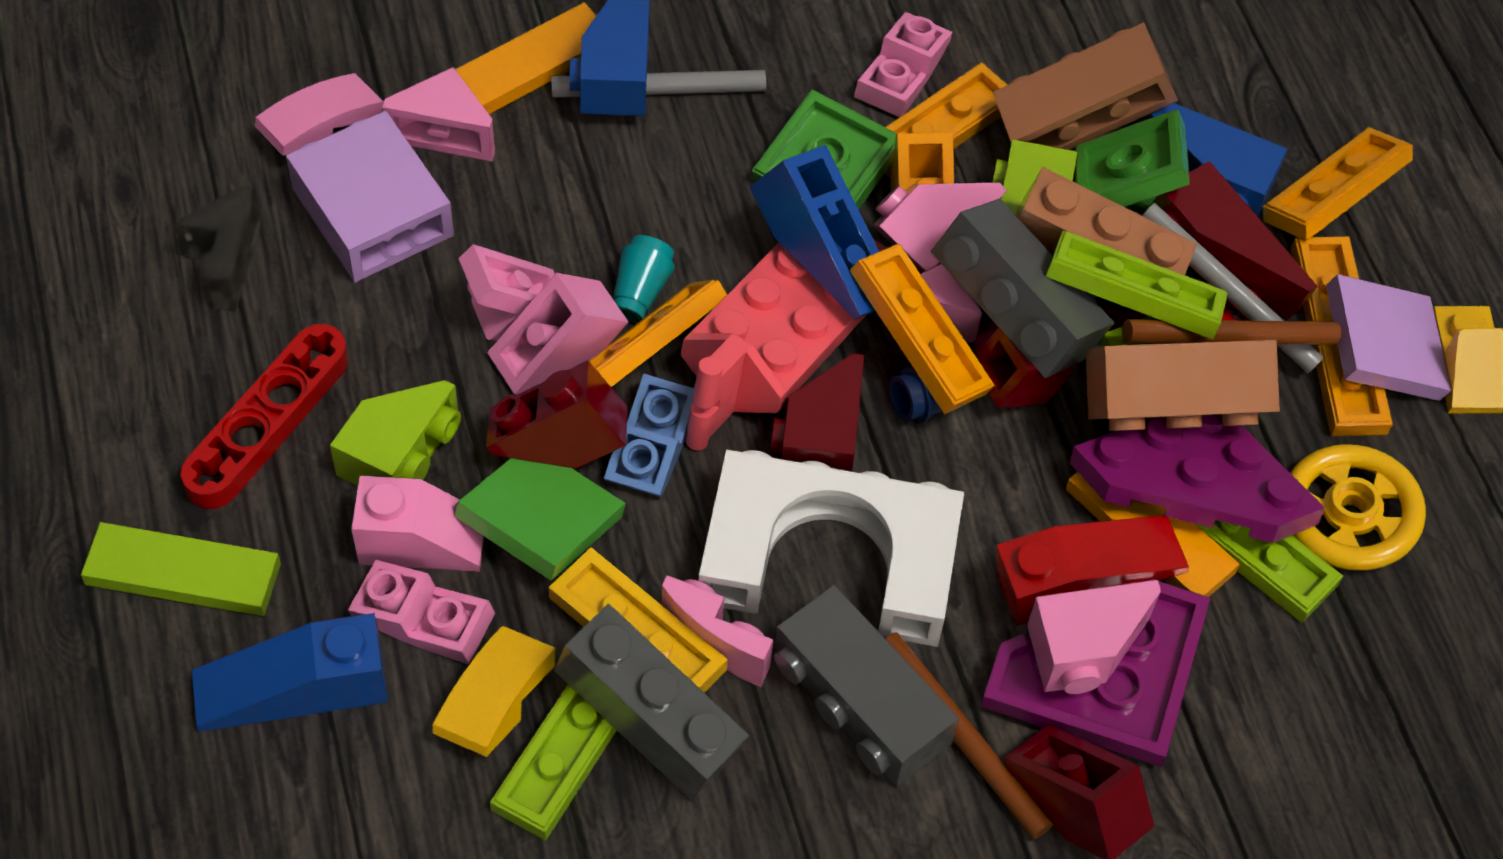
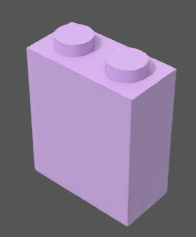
[286,111,454,283]

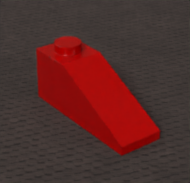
[996,515,1189,626]

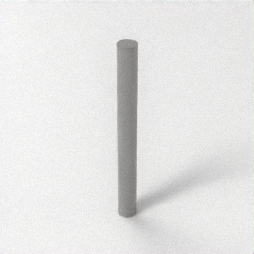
[551,70,766,98]
[1142,203,1323,374]

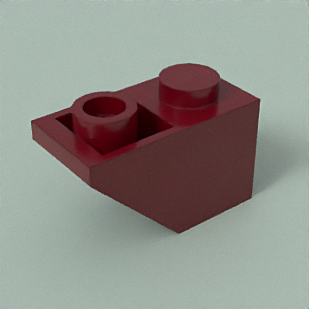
[973,313,1077,408]
[486,360,627,469]

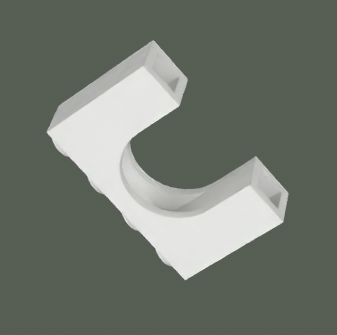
[699,450,964,647]

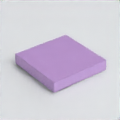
[1326,274,1452,401]

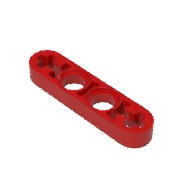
[181,324,349,509]

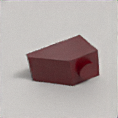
[771,353,864,472]
[1004,724,1155,859]

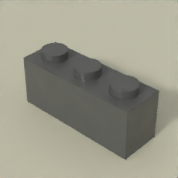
[931,198,1115,378]
[774,585,959,788]
[554,603,749,801]

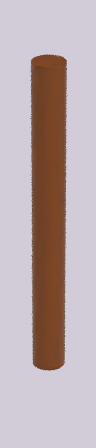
[1122,319,1341,345]
[885,632,1053,840]

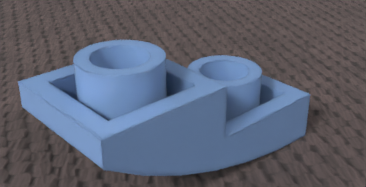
[604,373,694,497]

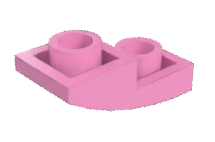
[854,12,953,117]
[255,73,383,156]
[348,560,495,664]
[662,575,773,687]

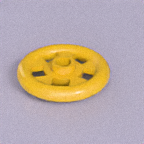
[1290,444,1426,571]

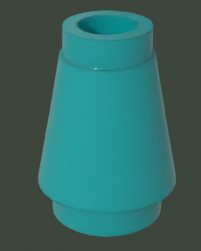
[613,235,675,324]

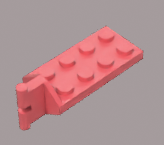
[681,239,888,451]

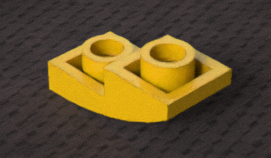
[433,626,555,757]

